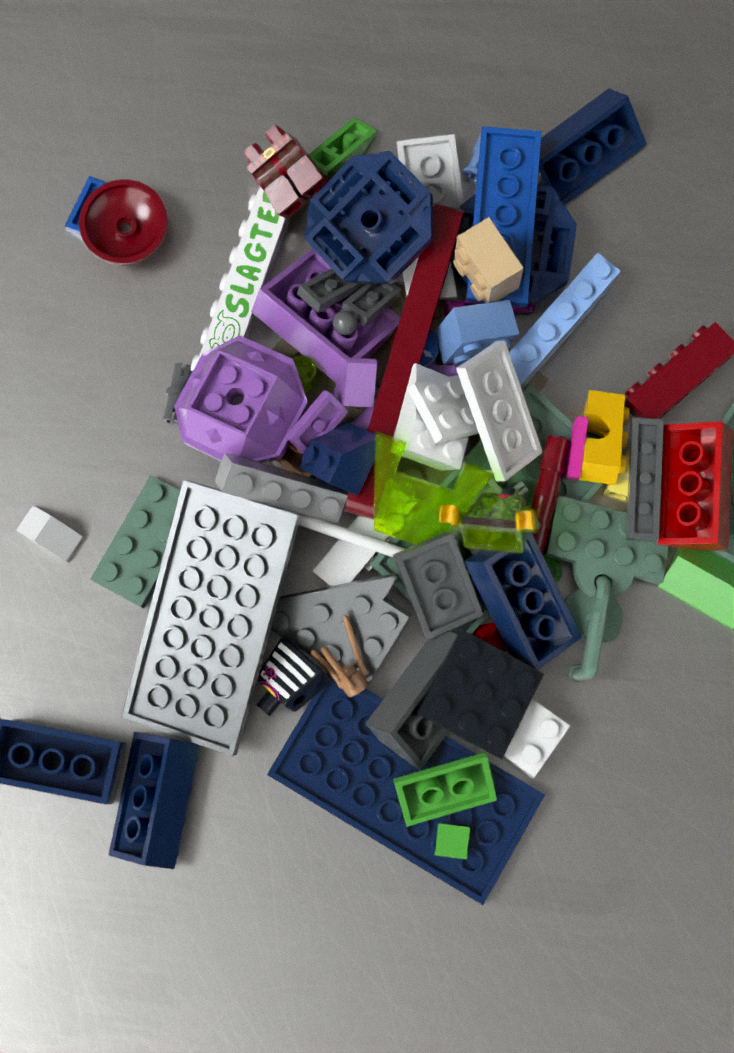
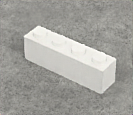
[313,478,418,587]

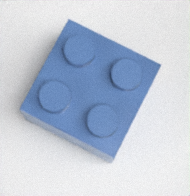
[435,300,519,366]

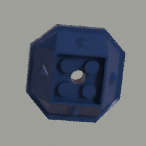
[304,151,434,285]
[451,185,577,304]

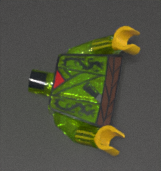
[439,487,540,553]

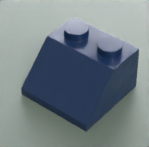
[299,422,384,496]

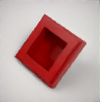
[472,623,506,652]

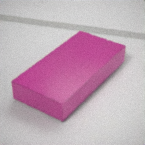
[565,416,589,481]

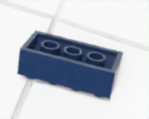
[537,88,647,205]
[464,530,582,670]
[108,732,199,869]

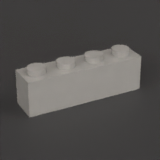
[215,453,348,524]

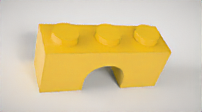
[578,390,629,485]

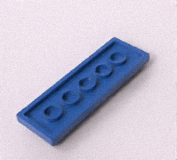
[466,126,542,307]

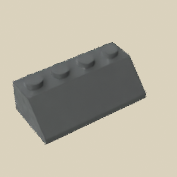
[365,631,457,770]

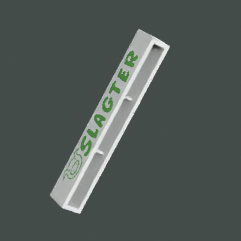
[191,178,295,371]

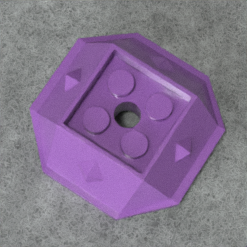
[174,335,310,463]

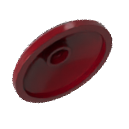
[79,179,168,265]

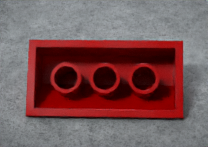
[657,421,733,551]

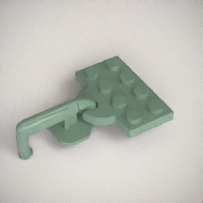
[90,475,180,609]
[544,495,669,682]

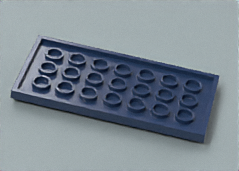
[267,673,545,905]

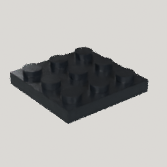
[416,629,544,759]

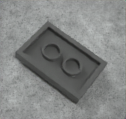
[393,530,483,640]

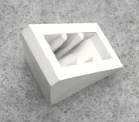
[16,506,84,562]

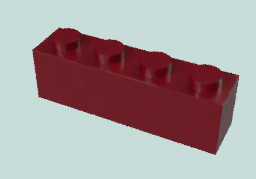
[624,322,734,419]

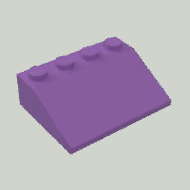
[251,248,401,383]

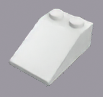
[390,363,468,471]

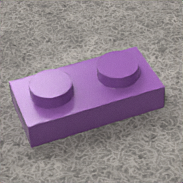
[285,390,348,454]

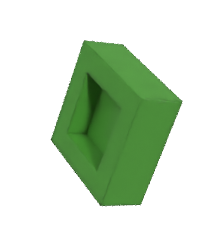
[435,823,470,859]

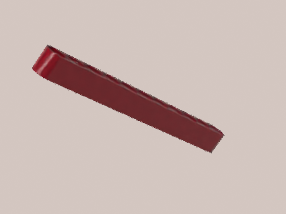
[345,202,465,520]

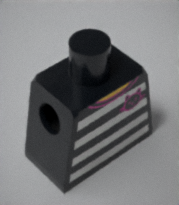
[256,637,332,716]

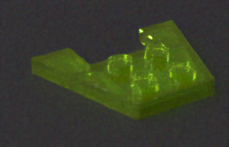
[373,432,495,544]

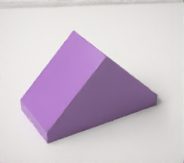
[333,358,377,407]

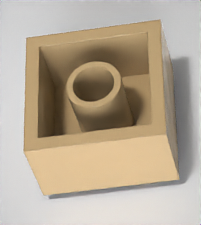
[453,217,523,303]

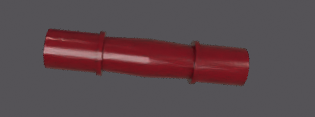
[524,436,571,557]

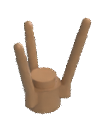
[311,615,369,697]

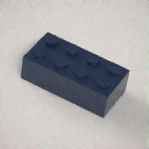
[0,718,126,805]

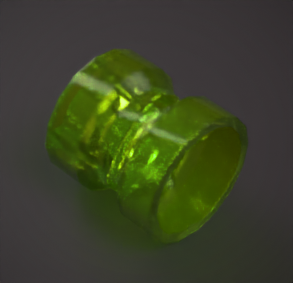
[292,355,317,392]

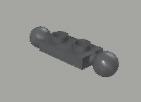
[333,273,405,335]

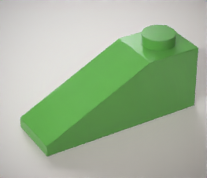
[309,117,377,180]

